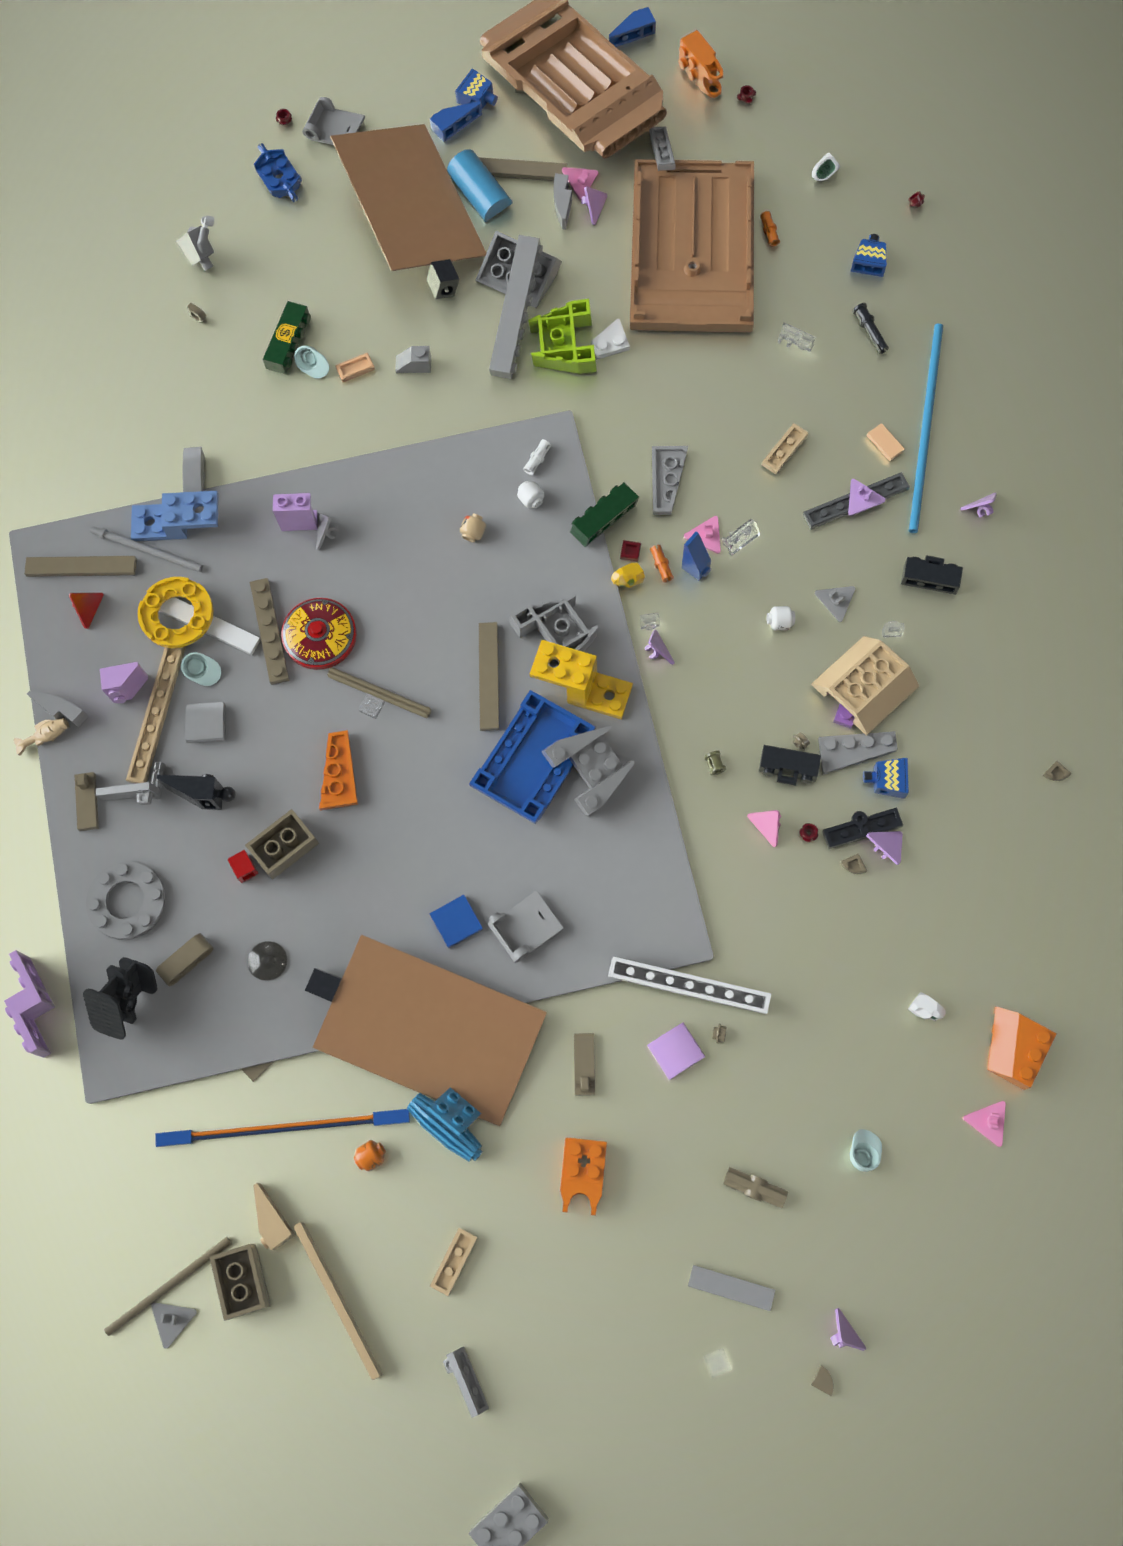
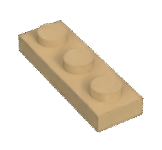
[762,423,808,475]
[430,1228,478,1296]

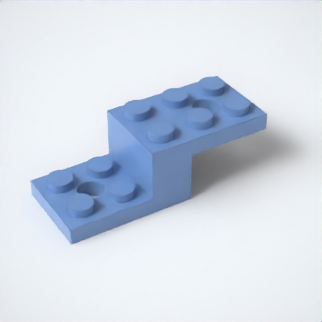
[131,490,219,542]

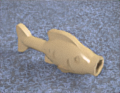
[14,718,70,756]

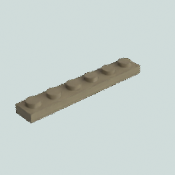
[250,578,290,685]

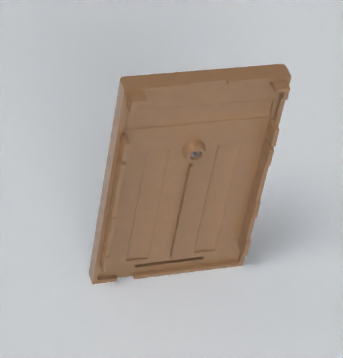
[630,159,754,332]

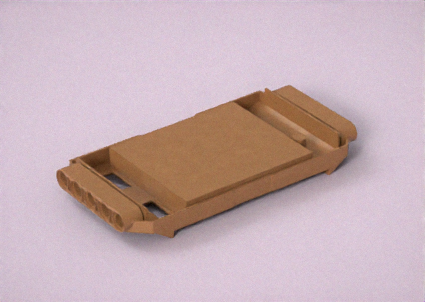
[480,0,667,159]

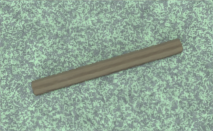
[327,667,431,718]

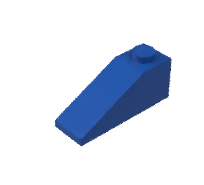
[609,7,656,47]
[429,101,482,142]
[682,531,711,581]

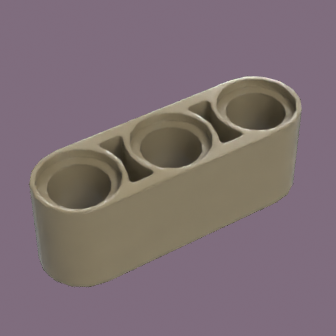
[156,933,214,986]

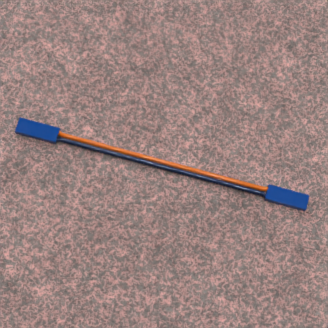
[155,1109,410,1147]

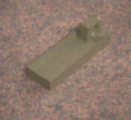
[74,772,99,831]
[574,1033,595,1096]

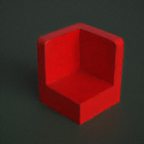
[228,850,259,883]

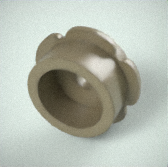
[793,732,810,750]
[712,1024,727,1044]

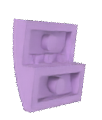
[647,1022,706,1080]

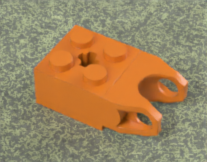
[678,30,723,98]
[560,1138,607,1216]

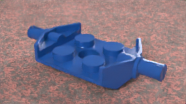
[254,143,302,202]

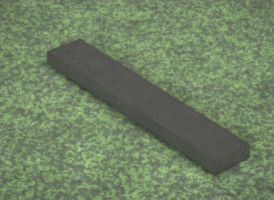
[803,472,910,530]

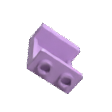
[273,493,318,531]

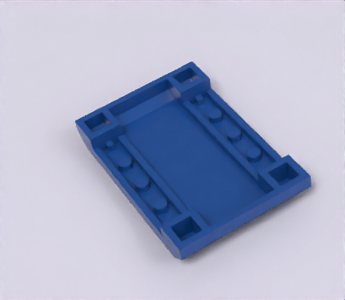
[469,690,596,824]

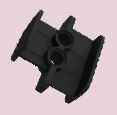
[83,957,158,1040]

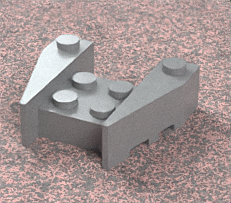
[510,594,598,668]
[541,725,635,815]

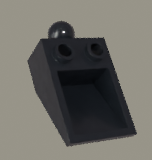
[157,774,236,810]

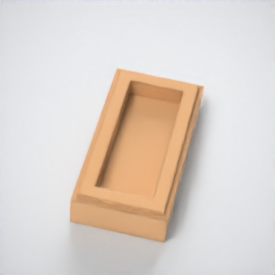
[335,353,375,382]
[867,423,905,461]

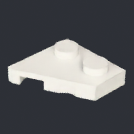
[591,319,630,360]

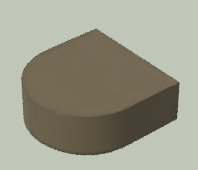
[187,303,207,322]

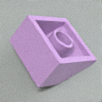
[100,662,148,703]

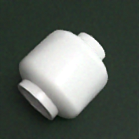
[517,481,544,508]
[767,606,795,631]

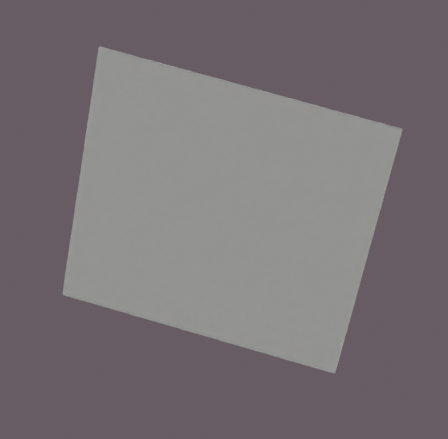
[9,410,713,1104]

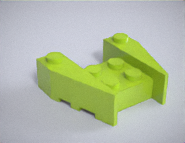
[528,299,597,374]

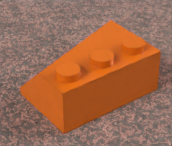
[987,1007,1057,1090]

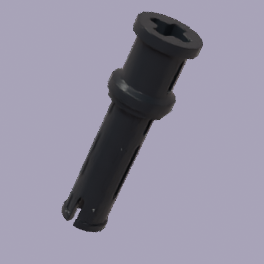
[852,303,889,354]

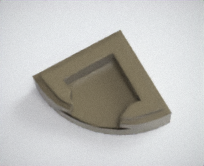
[1043,761,1072,781]
[840,854,867,874]
[811,1365,833,1396]

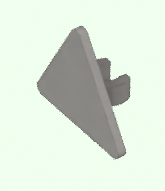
[316,513,338,550]
[815,586,855,622]
[151,1302,197,1349]

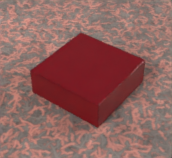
[620,540,641,562]

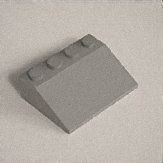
[476,231,562,308]

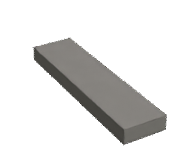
[649,126,675,171]
[688,1265,775,1311]

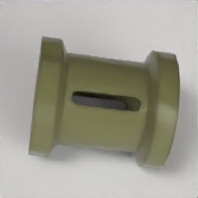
[704,751,726,775]

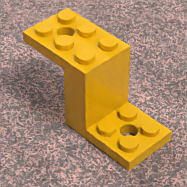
[529,640,633,720]

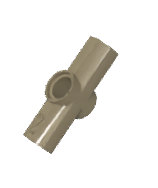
[723,1167,788,1209]

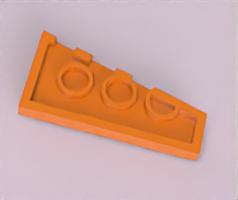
[319,730,358,811]

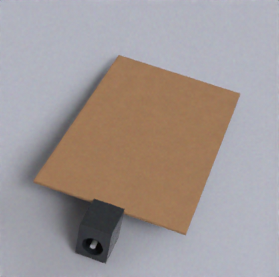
[330,124,486,300]
[305,934,547,1126]

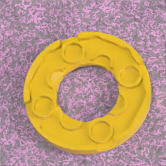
[138,577,214,648]

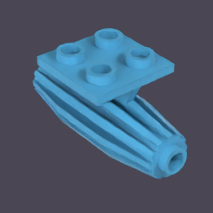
[407,1088,483,1162]

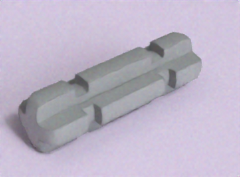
[151,762,166,799]

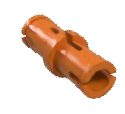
[760,211,780,247]
[650,545,674,582]

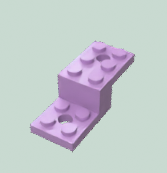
[4,950,55,1058]

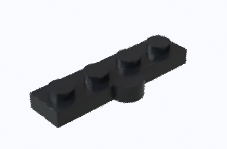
[822,807,903,849]

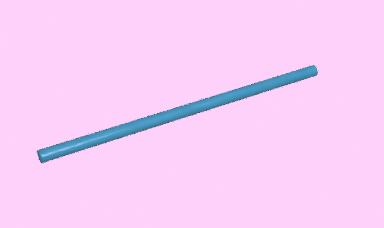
[909,323,943,533]

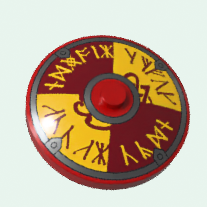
[281,598,357,670]

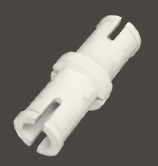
[523,439,551,475]

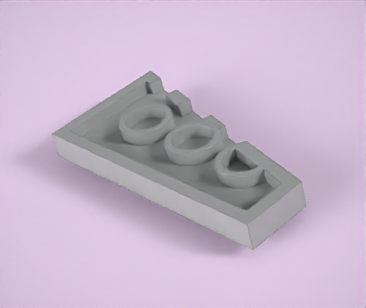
[652,446,688,515]
[818,731,898,775]

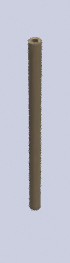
[104,1237,231,1336]

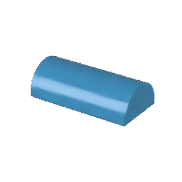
[447,149,513,222]

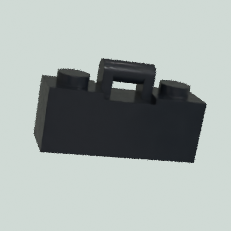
[901,555,963,595]
[759,745,821,786]

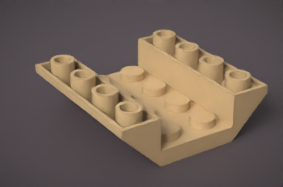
[811,636,919,736]

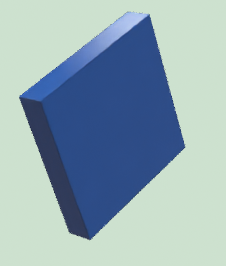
[429,895,483,949]

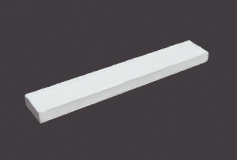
[159,597,261,656]

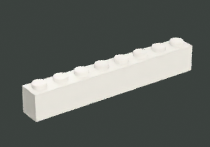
[608,957,771,1014]

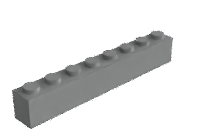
[489,235,543,379]

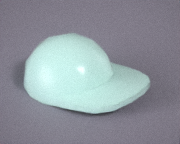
[294,345,330,378]
[181,652,221,686]
[849,1129,882,1172]

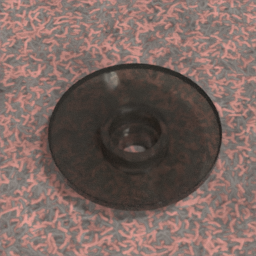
[248,941,287,981]

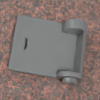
[302,97,365,145]
[488,890,564,963]

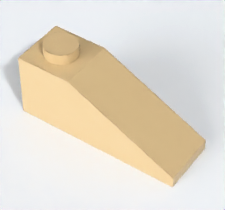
[253,1183,295,1250]

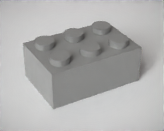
[469,1483,549,1546]

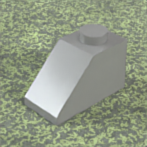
[396,346,431,373]

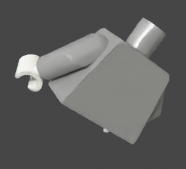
[176,216,214,271]

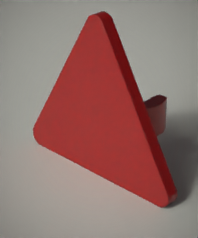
[69,592,104,629]

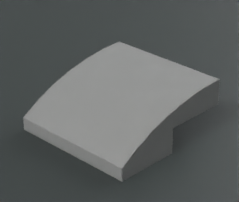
[185,702,226,743]

